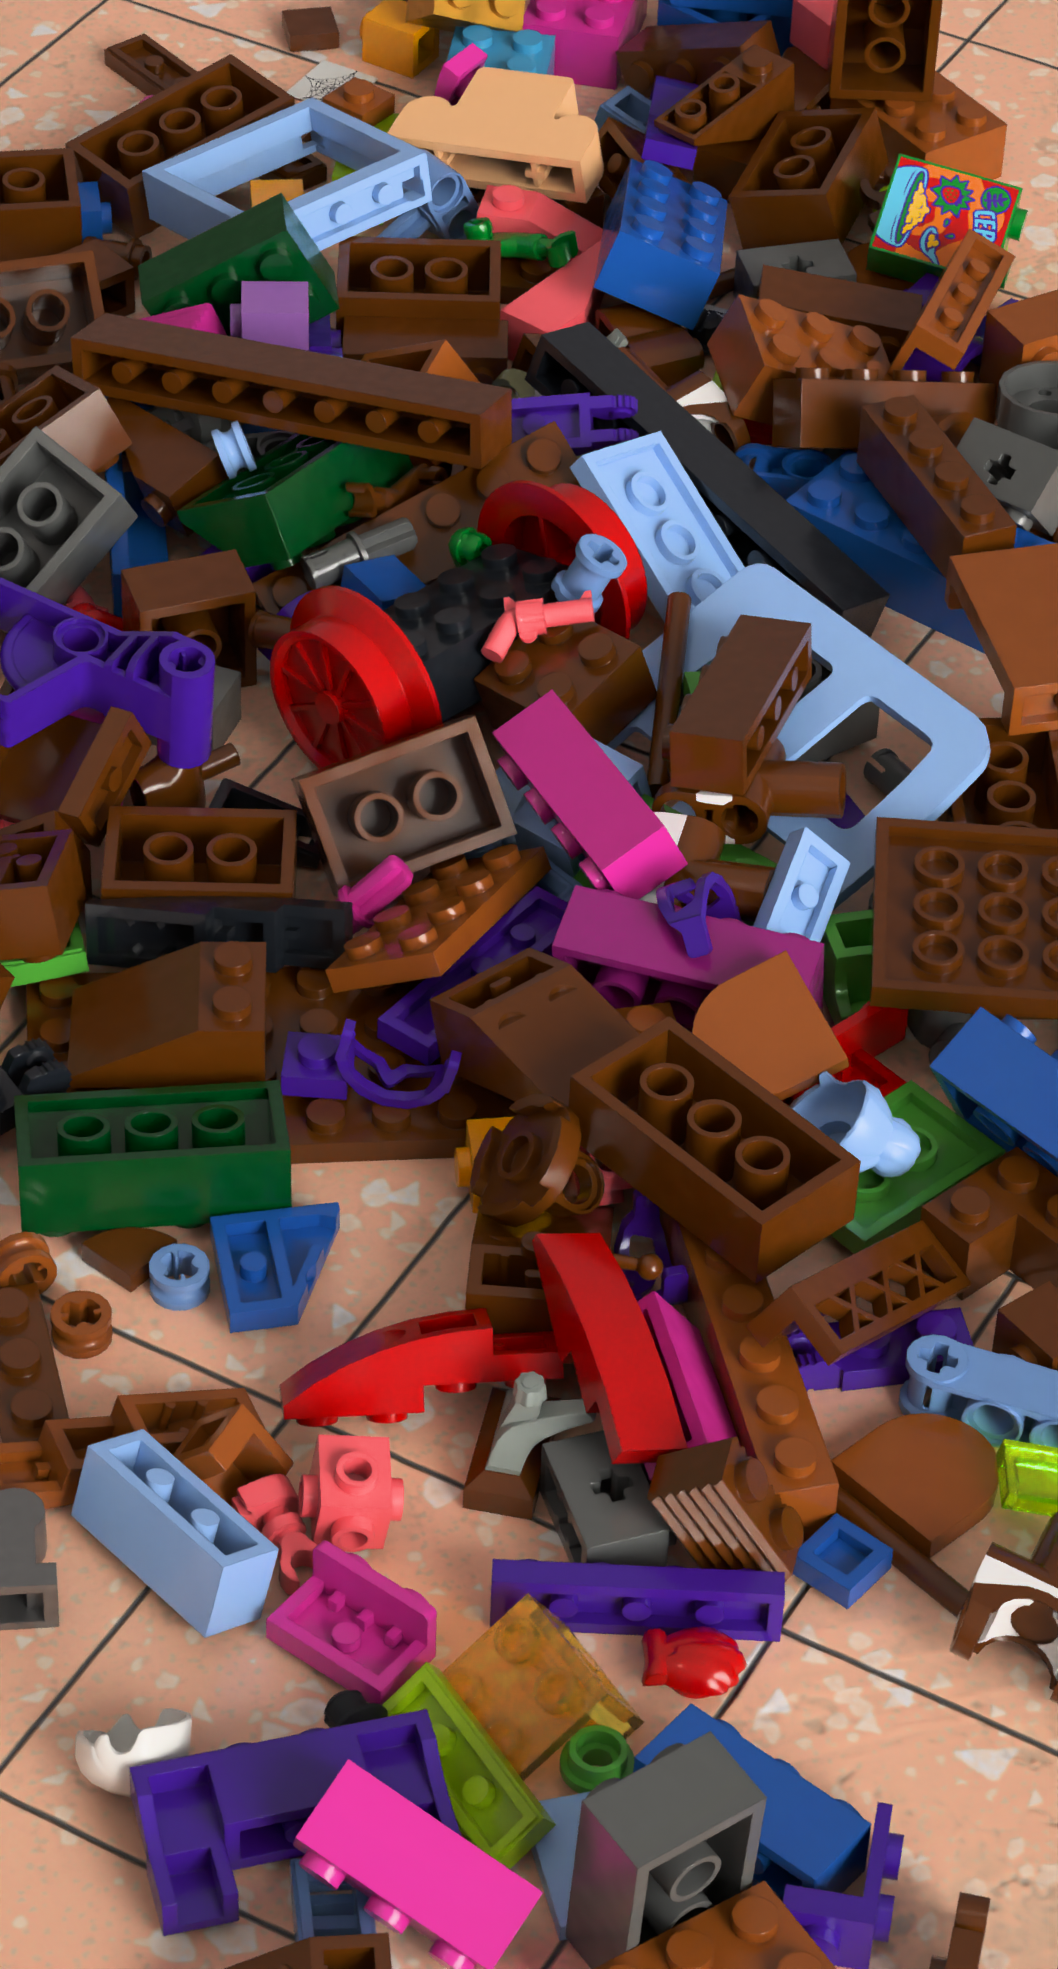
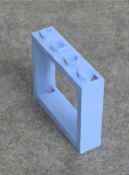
[142,97,432,251]

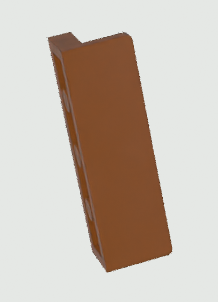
[887,228,1016,376]

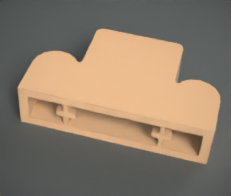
[388,67,604,203]

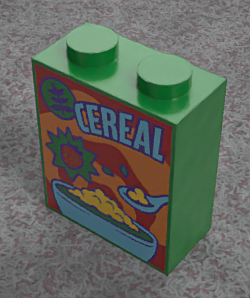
[866,153,1028,288]

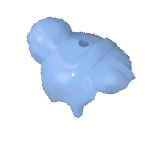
[789,1071,921,1178]

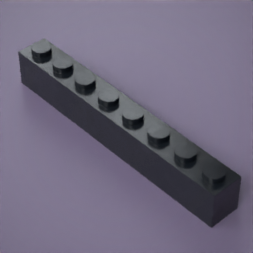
[524,322,890,638]

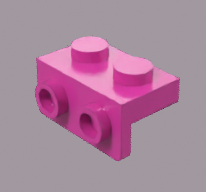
[266,1540,437,1705]

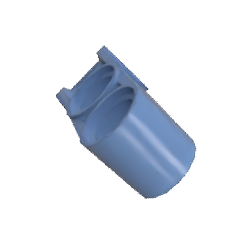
[898,1334,1058,1466]

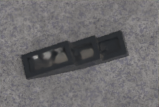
[85,896,353,973]

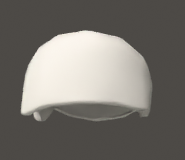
[75,1708,192,1797]

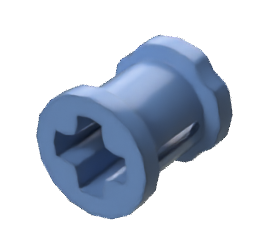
[551,534,627,613]

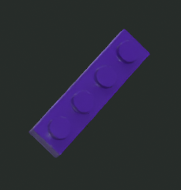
[377,886,568,1066]
[490,1559,785,1642]

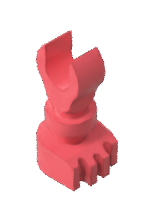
[231,1474,318,1596]

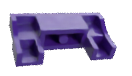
[129,1709,461,1936]

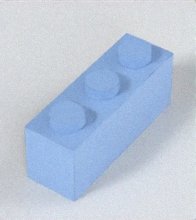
[71,1429,279,1638]

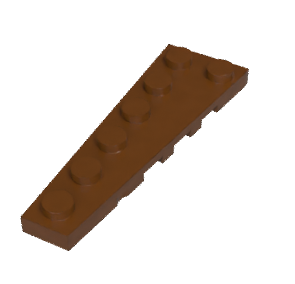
[252,421,581,615]

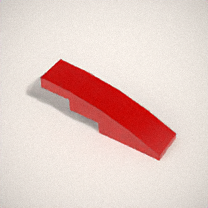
[532,1233,688,1464]

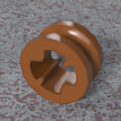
[0,1232,57,1294]
[50,1291,113,1359]

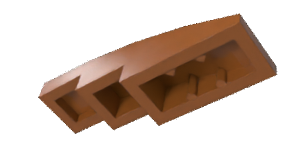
[0,1388,265,1509]

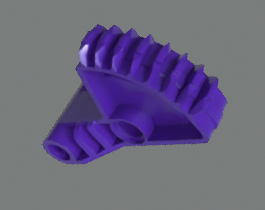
[0,577,215,769]

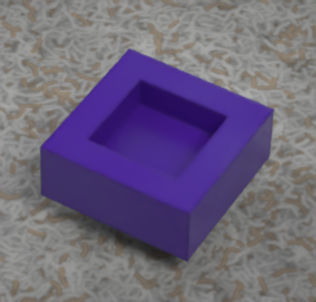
[281,1031,349,1100]

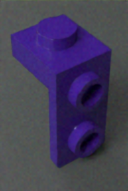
[783,1802,904,1969]

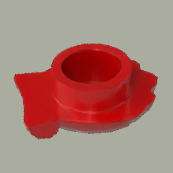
[641,1626,747,1699]

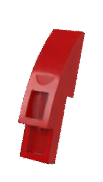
[279,1308,564,1427]

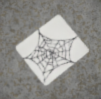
[287,60,378,101]

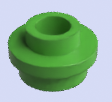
[560,1725,634,1793]

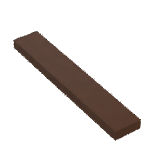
[104,34,327,190]

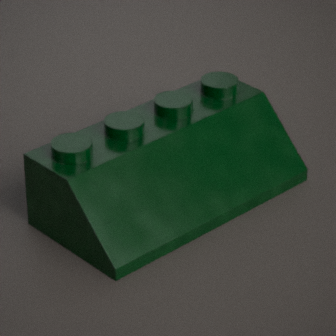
[177,433,413,570]
[14,1080,292,1237]

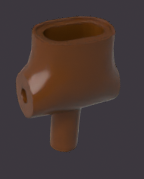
[129,743,241,808]

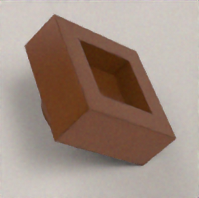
[322,77,395,126]

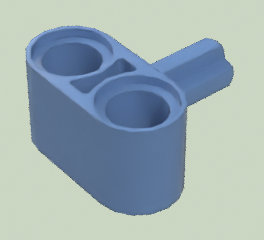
[377,149,479,240]

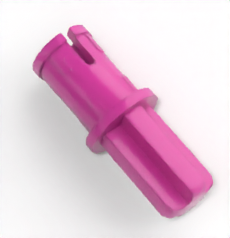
[335,855,414,935]

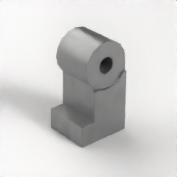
[0,1488,59,1630]

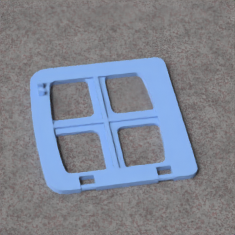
[495,563,991,910]

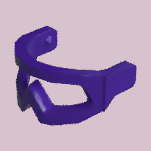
[656,872,742,958]
[334,1018,462,1109]
[614,1189,689,1305]

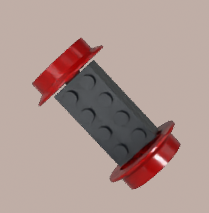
[270,480,647,768]

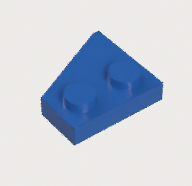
[210,1202,340,1333]

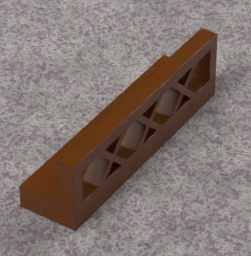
[746,1220,972,1366]

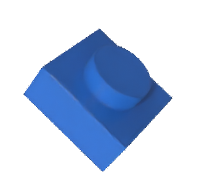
[78,181,112,244]
[793,1513,894,1610]

